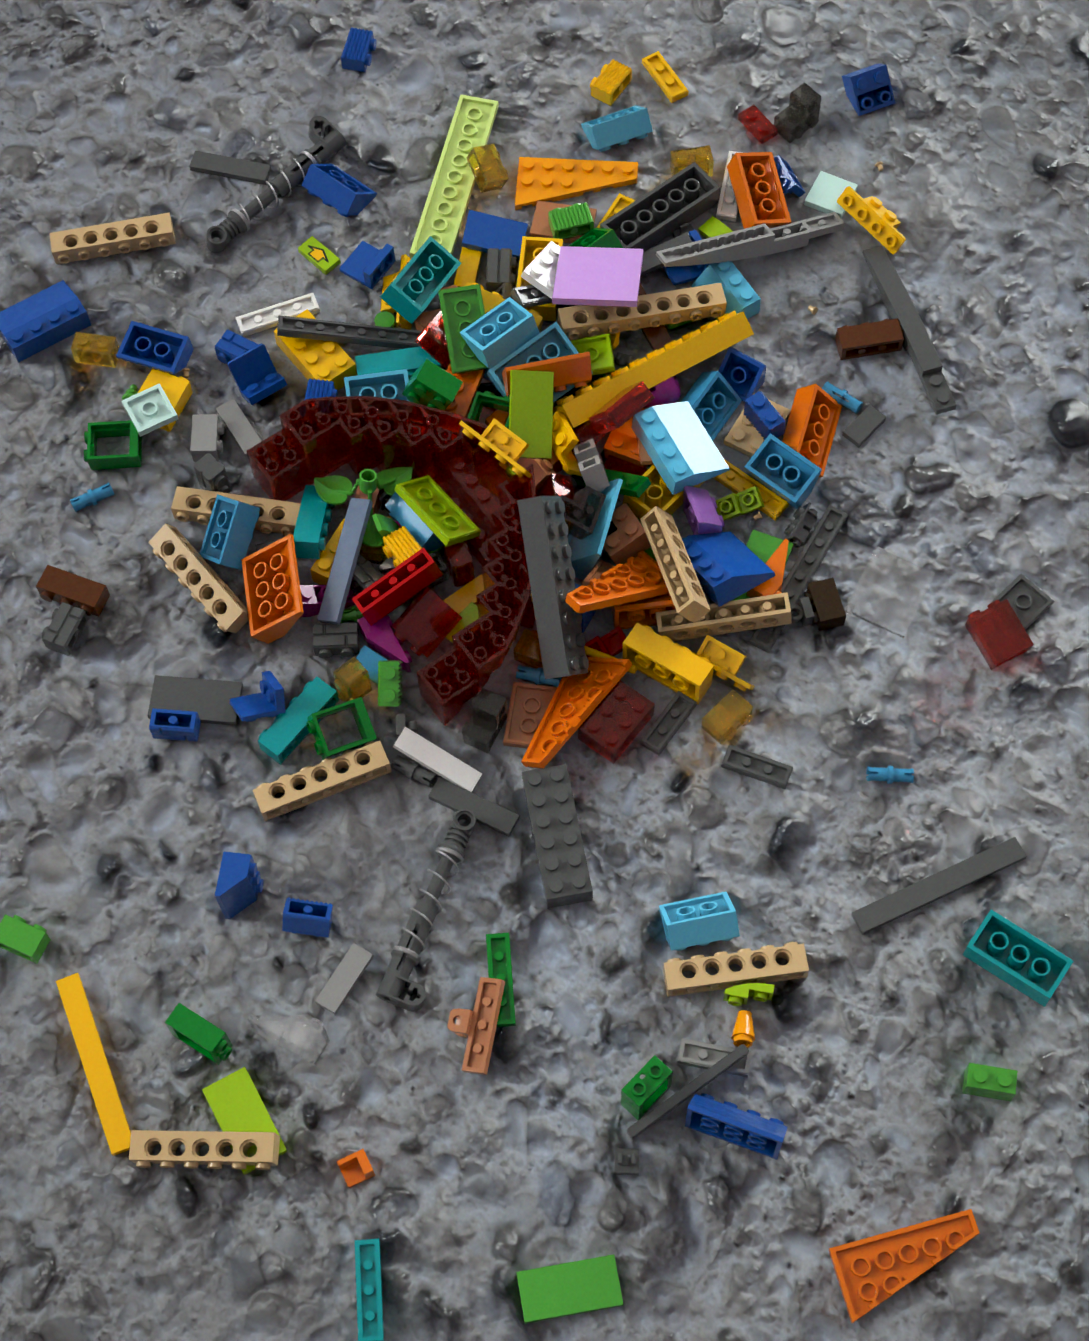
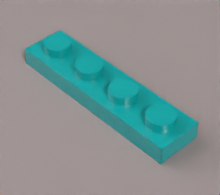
[354,1238,384,1341]

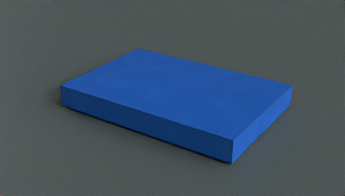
[461,210,528,260]

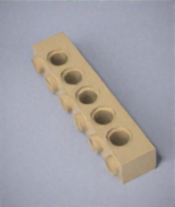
[49,212,176,264]
[171,486,301,536]
[640,506,711,623]
[148,523,249,634]
[655,592,792,642]
[253,740,392,821]
[663,942,809,997]
[129,1130,280,1170]

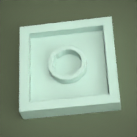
[804,171,858,219]
[121,383,178,437]

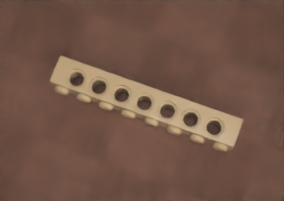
[558,283,727,340]

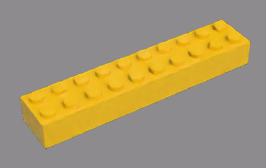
[553,310,754,428]

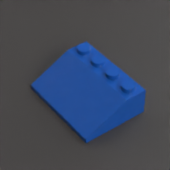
[0,280,91,363]
[682,531,775,607]
[685,1093,788,1160]

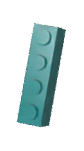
[355,344,441,380]
[293,485,335,559]
[258,676,339,765]

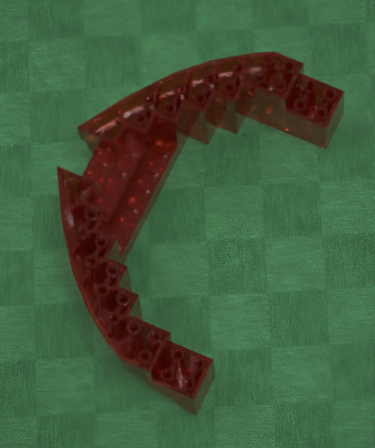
[246,396,536,726]

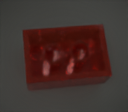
[578,680,655,764]

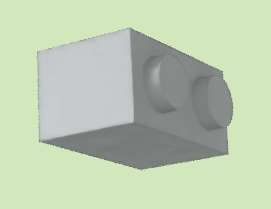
[190,414,224,462]

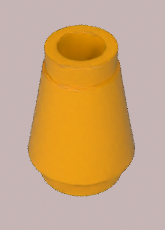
[731,1010,755,1048]

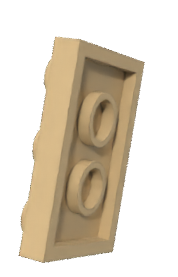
[724,393,791,457]

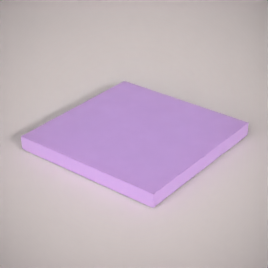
[552,246,643,307]

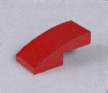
[585,626,626,657]

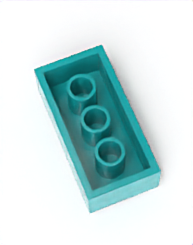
[380,236,461,324]
[963,910,1074,1007]

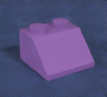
[682,486,725,535]

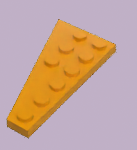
[515,157,638,210]

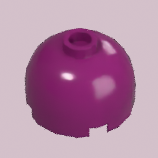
[638,376,681,408]

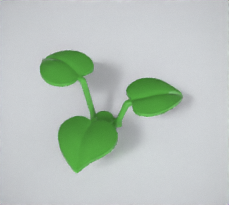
[314,467,413,547]

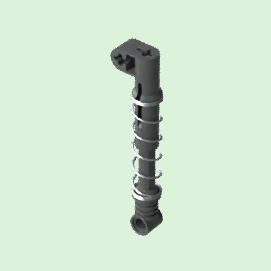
[206,116,346,253]
[376,808,476,1012]

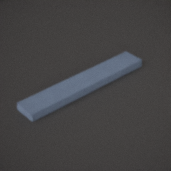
[317,498,373,625]

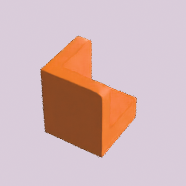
[337,1149,375,1188]

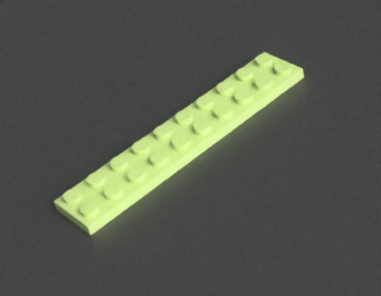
[410,94,499,258]

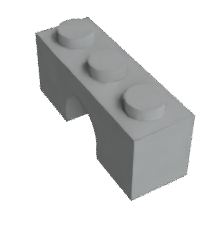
[574,438,610,493]

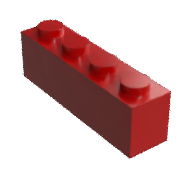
[352,547,443,626]

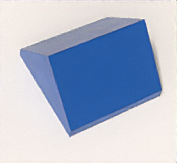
[718,347,766,402]

